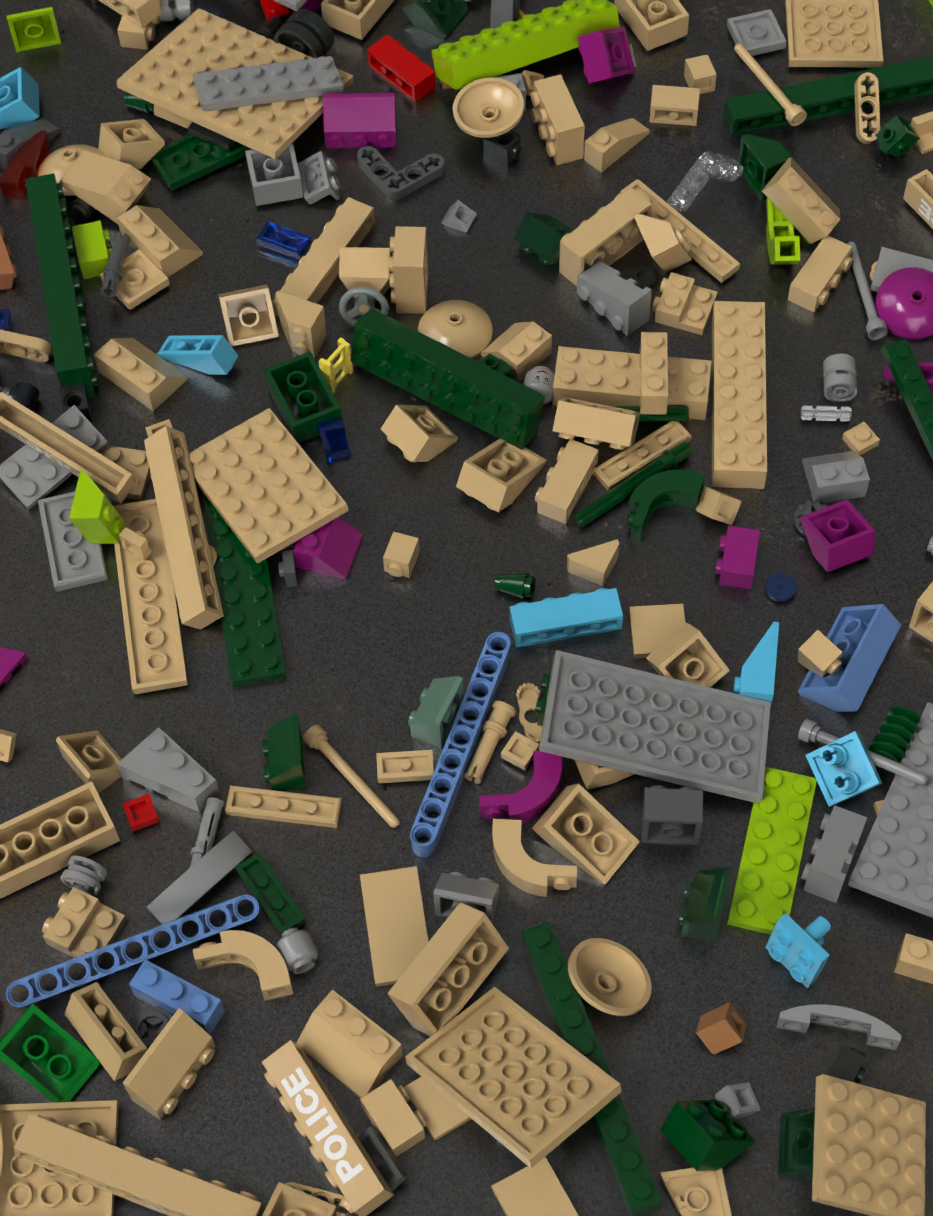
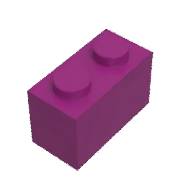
[715,526,760,589]

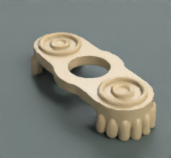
[516,683,543,746]

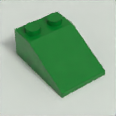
[0,1004,101,1103]

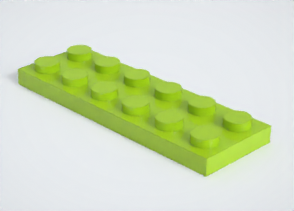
[727,767,817,935]

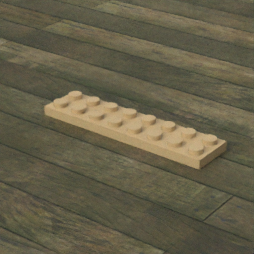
[113,499,188,695]

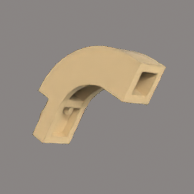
[492,819,577,897]
[193,930,293,1001]

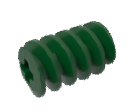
[868,706,921,763]

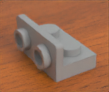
[297,151,341,204]

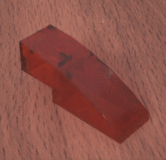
[0,130,51,200]

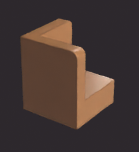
[696,1002,747,1054]

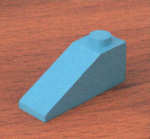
[157,335,238,375]
[733,622,779,704]

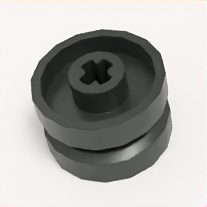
[274,9,335,58]

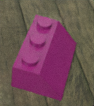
[323,93,397,148]

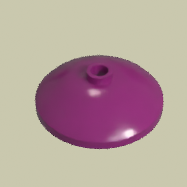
[876,267,933,340]

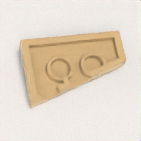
[659,1168,732,1216]

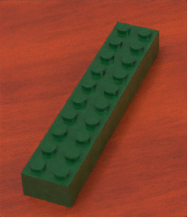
[25,173,99,398]

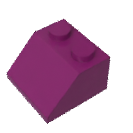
[578,26,635,84]
[801,499,876,572]
[293,517,363,580]

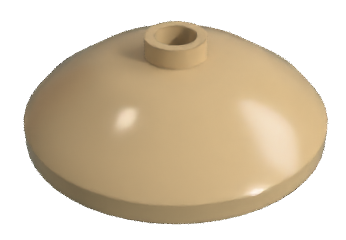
[453,78,524,138]
[38,144,105,196]
[418,300,493,359]
[568,938,652,1016]

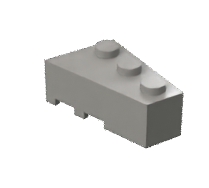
[577,261,652,336]
[117,727,220,812]
[801,805,867,903]

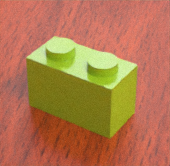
[72,221,112,279]

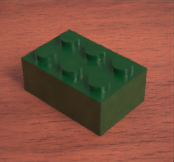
[263,351,343,443]

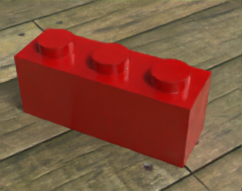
[367,35,436,103]

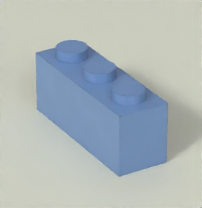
[129,959,225,1035]

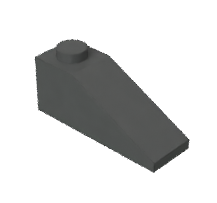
[0,118,61,175]

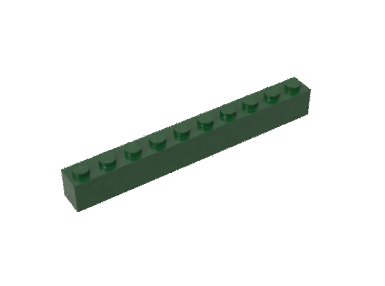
[724,56,933,136]
[522,921,662,1216]

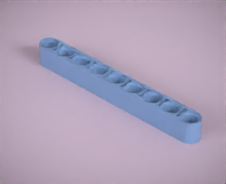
[410,632,511,858]
[6,895,259,1007]

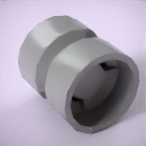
[159,0,194,21]
[823,354,857,402]

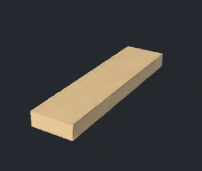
[593,421,692,491]
[225,785,342,828]

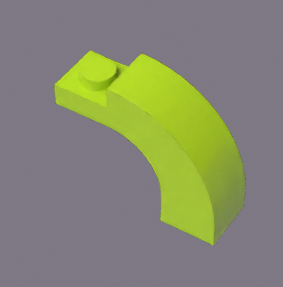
[766,197,800,265]

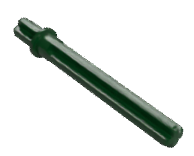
[574,441,692,527]

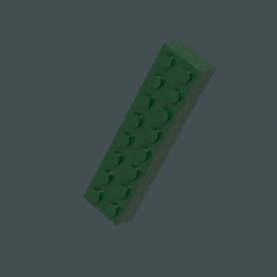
[351,308,545,450]

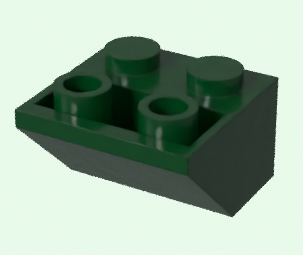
[660,1099,755,1171]

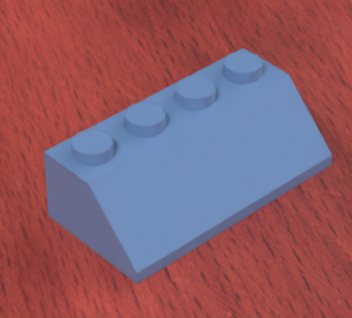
[798,604,901,712]

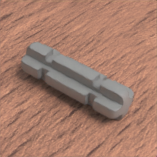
[800,405,852,421]

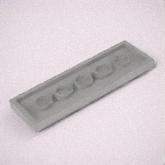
[193,56,343,112]

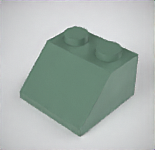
[408,676,464,749]

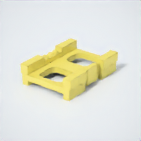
[319,337,353,393]

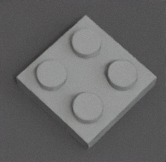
[727,9,787,56]

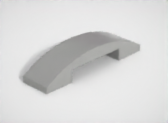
[146,831,252,924]
[776,1004,901,1050]

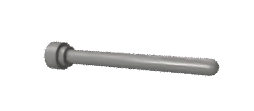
[847,241,888,340]
[798,719,928,784]

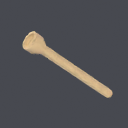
[734,43,807,126]
[303,724,400,828]

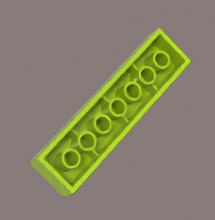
[431,0,620,90]

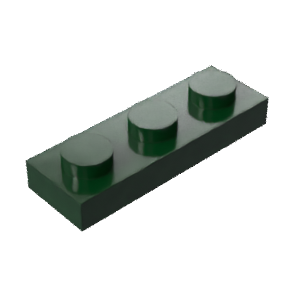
[235,852,307,937]

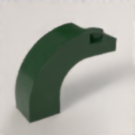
[627,470,705,541]

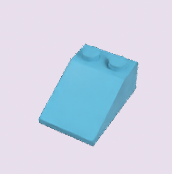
[0,67,40,129]

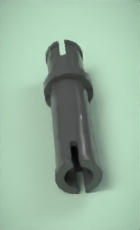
[100,233,130,297]

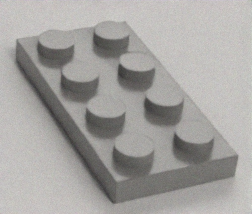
[0,405,109,510]

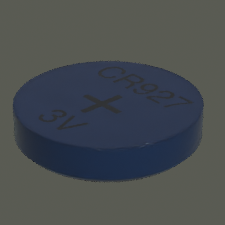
[765,573,797,602]

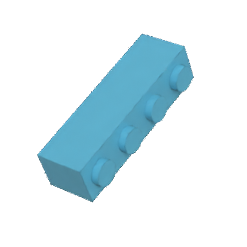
[510,588,623,647]

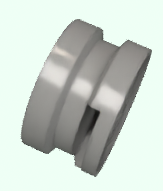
[60,855,107,895]

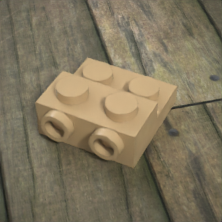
[652,272,718,335]
[42,887,127,966]

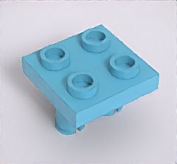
[805,731,882,807]
[765,914,831,989]

